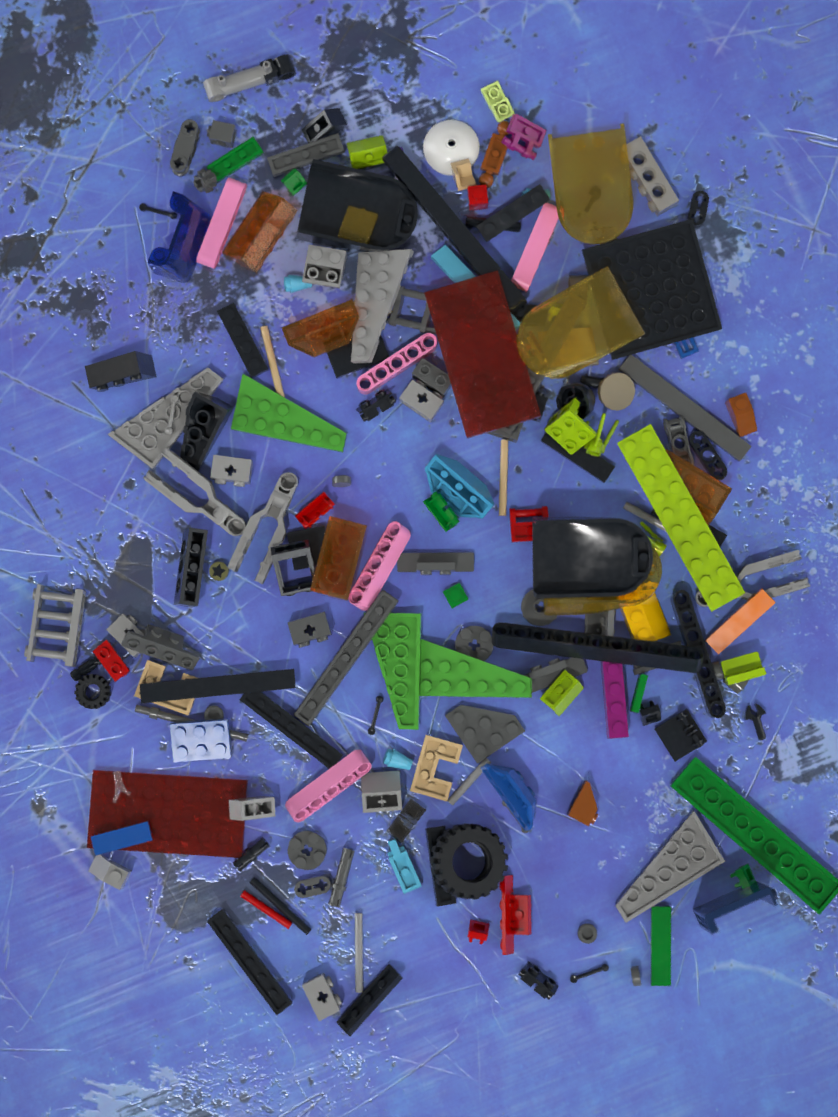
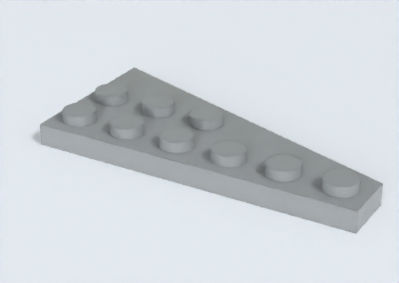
[351,249,414,364]
[615,811,725,923]

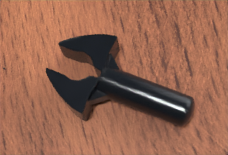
[744,703,766,740]

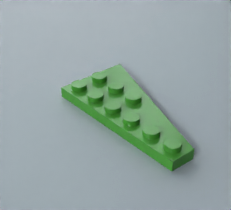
[231,374,347,453]
[364,613,422,730]
[420,639,532,698]

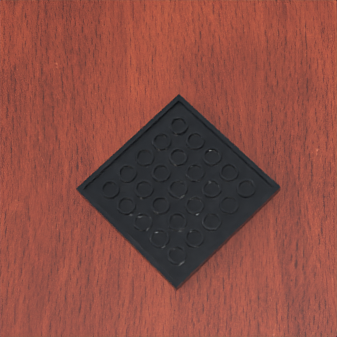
[581,219,722,360]

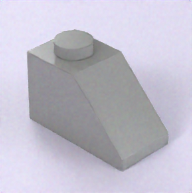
[88,855,132,890]

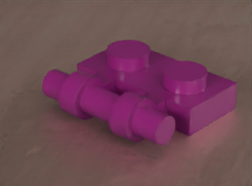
[502,114,547,160]

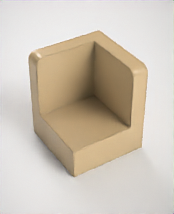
[451,158,476,191]

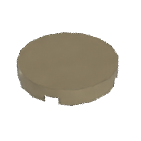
[598,372,635,411]

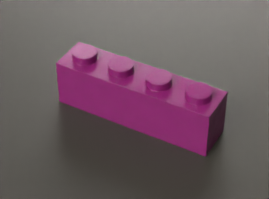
[600,661,629,739]

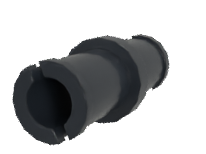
[233,837,270,872]

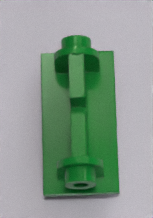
[423,491,460,532]

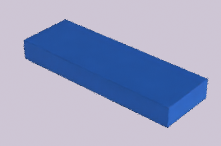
[91,821,153,856]

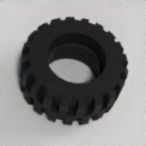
[430,824,508,900]

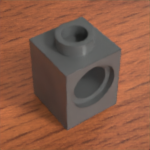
[207,120,237,148]

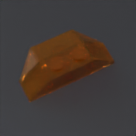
[281,299,359,357]

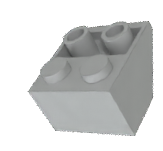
[302,245,347,289]
[361,770,402,813]

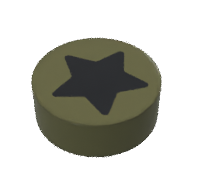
[209,562,229,581]

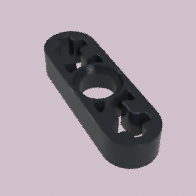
[688,431,727,481]

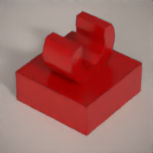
[467,919,489,945]

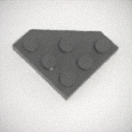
[445,705,525,764]

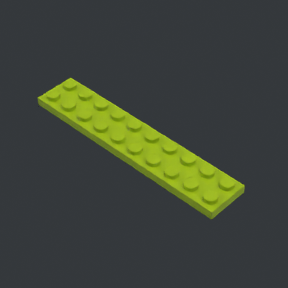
[617,424,745,612]

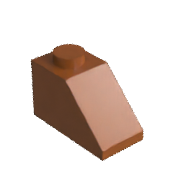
[725,392,757,437]
[567,781,599,826]

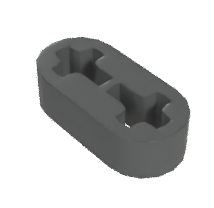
[294,876,331,898]

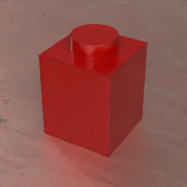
[467,184,488,211]

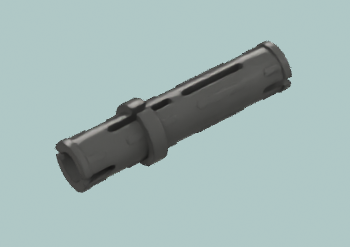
[328,848,355,908]

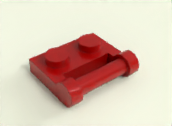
[509,506,548,543]

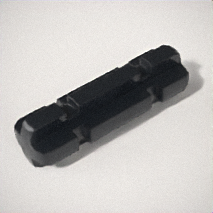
[70,656,101,681]

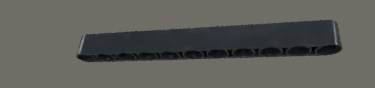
[382,146,527,314]
[492,623,704,673]

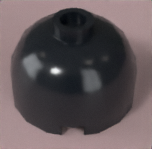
[556,382,595,419]

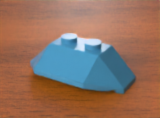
[424,454,494,519]

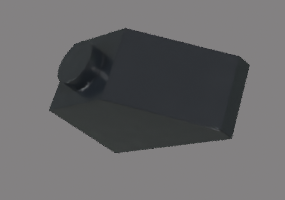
[302,108,347,143]

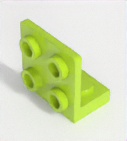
[544,398,597,455]

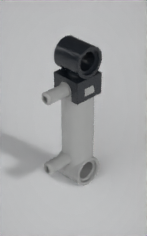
[203,54,296,102]

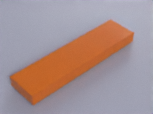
[705,588,776,655]

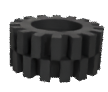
[74,674,111,709]

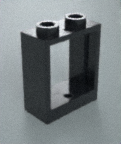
[271,539,319,596]

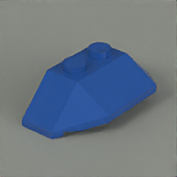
[481,764,536,831]

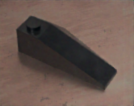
[180,391,234,472]

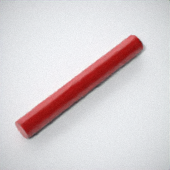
[240,890,292,929]

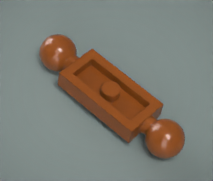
[479,121,510,188]

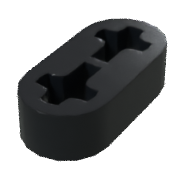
[687,191,709,228]

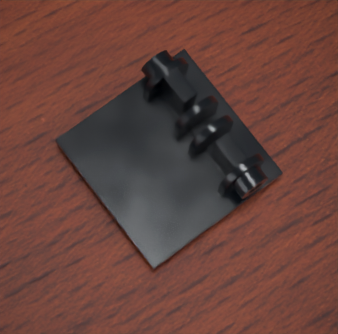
[654,709,708,762]

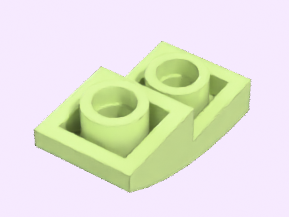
[480,81,515,123]

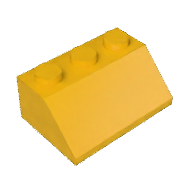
[615,581,671,642]

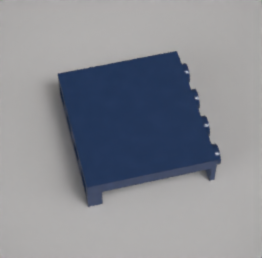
[693,881,778,934]

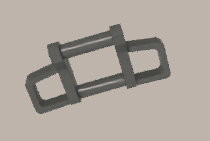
[386,286,449,335]

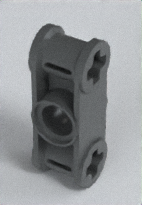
[170,119,200,177]
[663,415,694,472]

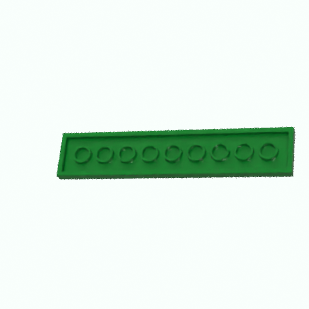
[670,757,838,915]

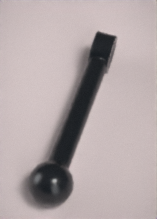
[139,203,177,219]
[368,696,383,735]
[570,964,609,983]

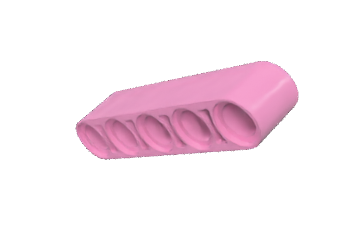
[196,177,247,269]
[511,202,562,292]
[357,333,437,395]
[349,521,411,611]
[285,750,372,822]

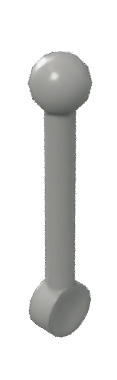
[165,395,179,434]

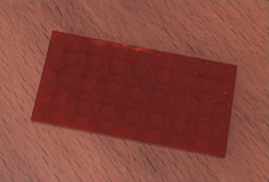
[424,271,541,439]
[87,770,248,858]

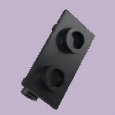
[356,389,396,422]
[518,961,558,1000]

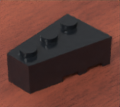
[85,351,157,392]

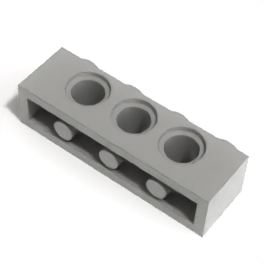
[619,136,679,216]

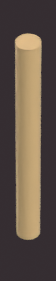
[260,326,285,398]
[499,440,508,516]

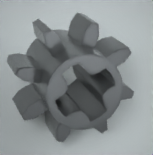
[194,169,217,193]

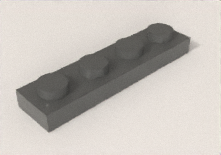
[267,133,345,177]

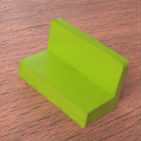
[347,135,387,169]
[720,652,766,685]
[540,670,584,716]

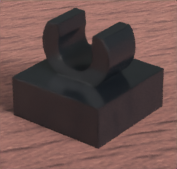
[639,701,661,726]

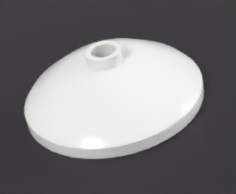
[423,120,480,176]

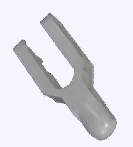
[143,447,246,536]
[227,472,298,584]
[695,550,810,607]

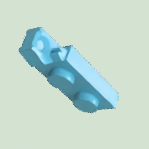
[388,839,422,894]

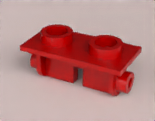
[295,492,335,529]
[92,640,130,682]

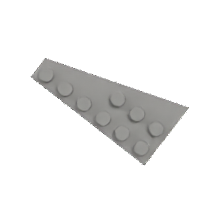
[108,368,223,470]

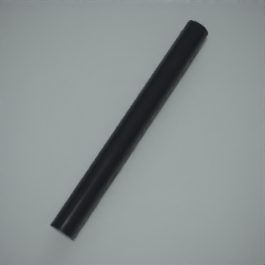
[249,877,312,935]

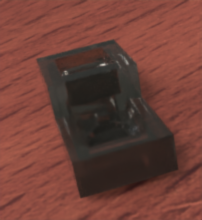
[386,798,426,843]

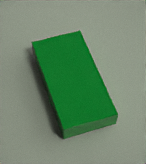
[629,674,648,713]

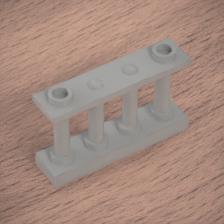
[24,584,86,667]

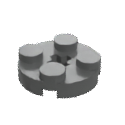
[521,590,560,626]
[455,626,493,661]
[288,831,327,870]

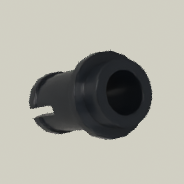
[580,374,604,389]

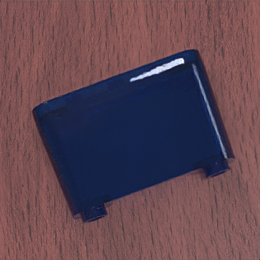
[147,191,211,283]

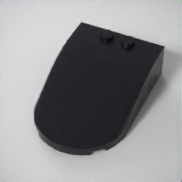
[296,159,418,252]
[532,517,653,598]

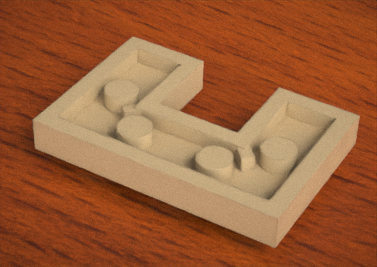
[134,660,197,716]
[410,735,463,801]

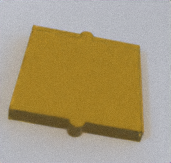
[338,206,378,244]

